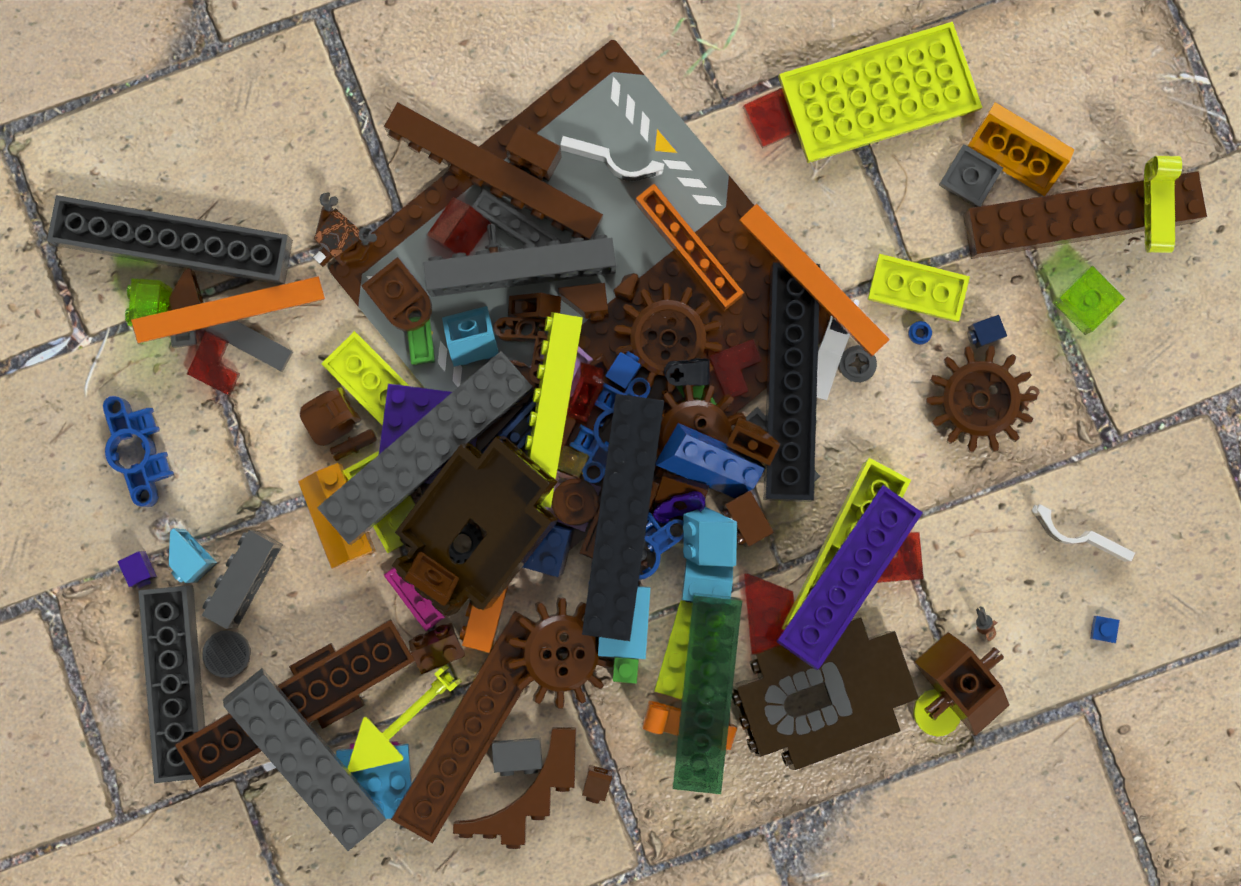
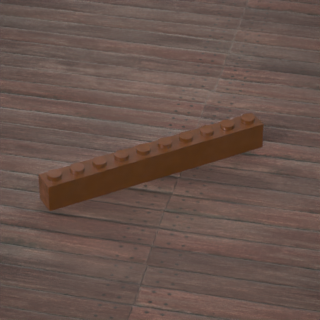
[384,102,603,241]

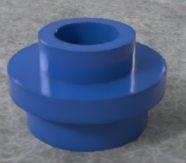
[908,321,932,345]

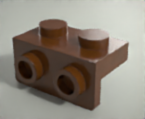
[409,623,465,675]

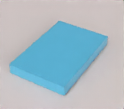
[598,586,651,659]

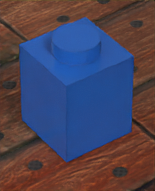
[606,351,642,389]

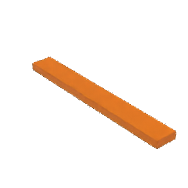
[739,203,890,357]
[131,276,325,344]

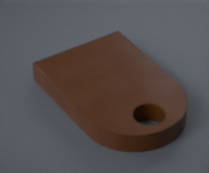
[361,257,432,331]

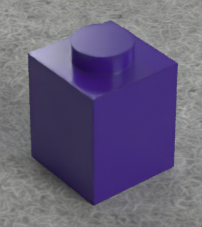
[117,551,157,589]

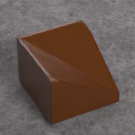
[613,273,640,302]

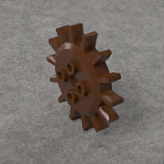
[614,283,722,393]
[926,345,1037,453]
[654,384,746,479]
[506,597,614,709]

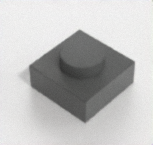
[171,330,197,348]

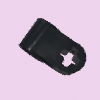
[664,358,710,386]

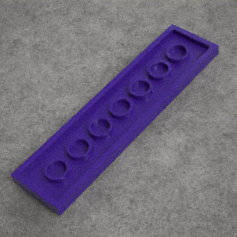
[776,485,923,670]

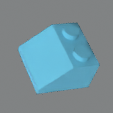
[442,306,499,367]
[683,507,737,567]
[169,528,217,583]
[681,559,733,606]

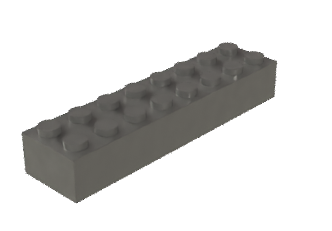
[423,235,616,297]
[138,585,205,783]
[223,668,386,851]

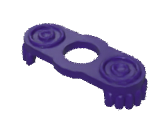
[653,491,705,524]

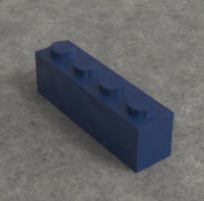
[480,396,536,454]

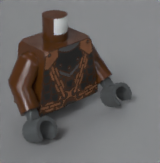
[313,192,377,267]

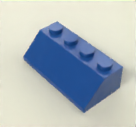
[655,423,765,498]

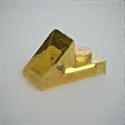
[558,446,589,479]

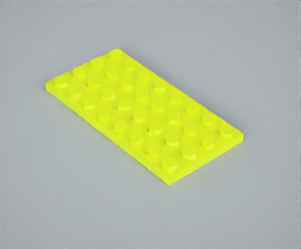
[778,22,983,163]

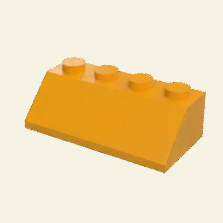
[967,102,1075,196]
[298,463,376,569]

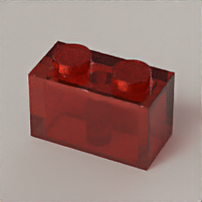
[566,362,603,422]

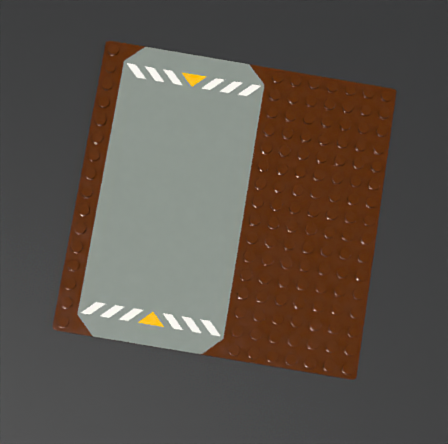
[329,40,831,551]

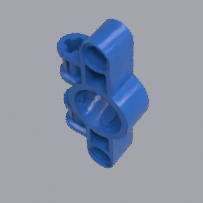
[570,378,650,483]
[103,396,174,507]
[589,512,684,581]

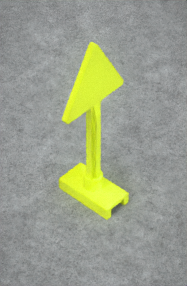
[347,664,462,773]

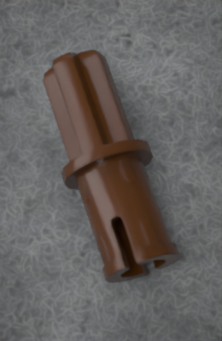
[330,429,377,461]

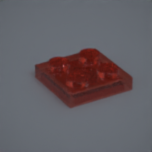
[743,88,797,149]

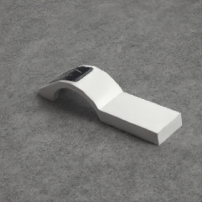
[560,136,664,182]
[817,299,859,401]
[1032,504,1135,562]

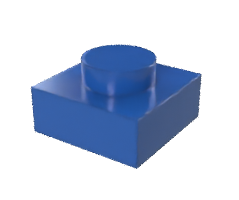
[1090,616,1120,643]

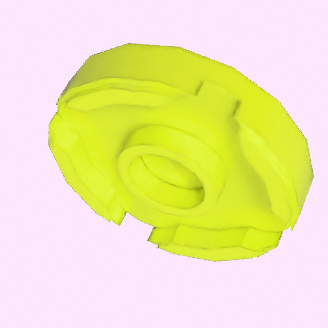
[913,689,960,737]

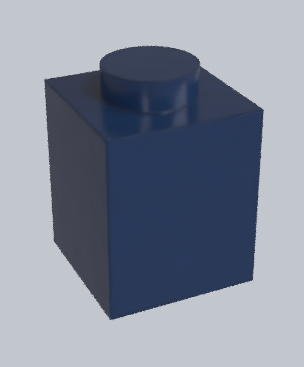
[967,314,1007,349]

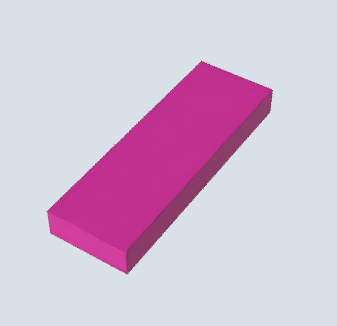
[384,567,445,631]

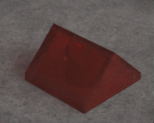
[427,197,491,256]

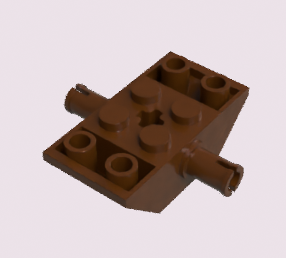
[913,632,1010,736]

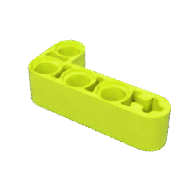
[1144,156,1182,253]

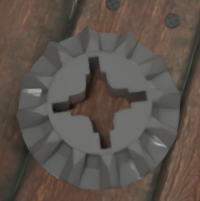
[839,345,877,383]

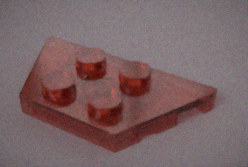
[744,573,794,659]

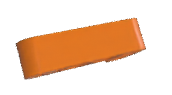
[642,701,738,750]

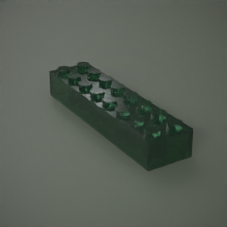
[672,593,742,794]

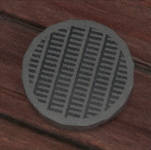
[203,630,251,678]

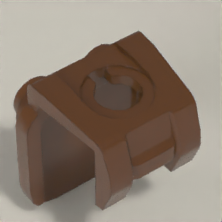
[300,387,361,446]

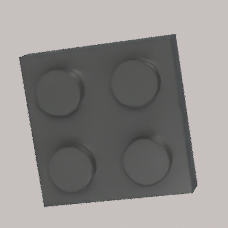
[939,144,1003,207]

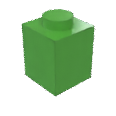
[613,657,639,684]

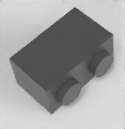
[492,737,543,776]

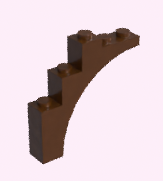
[453,727,576,849]

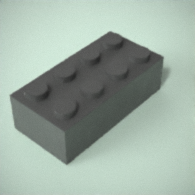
[202,530,283,629]

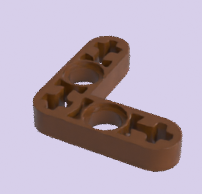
[493,317,547,387]

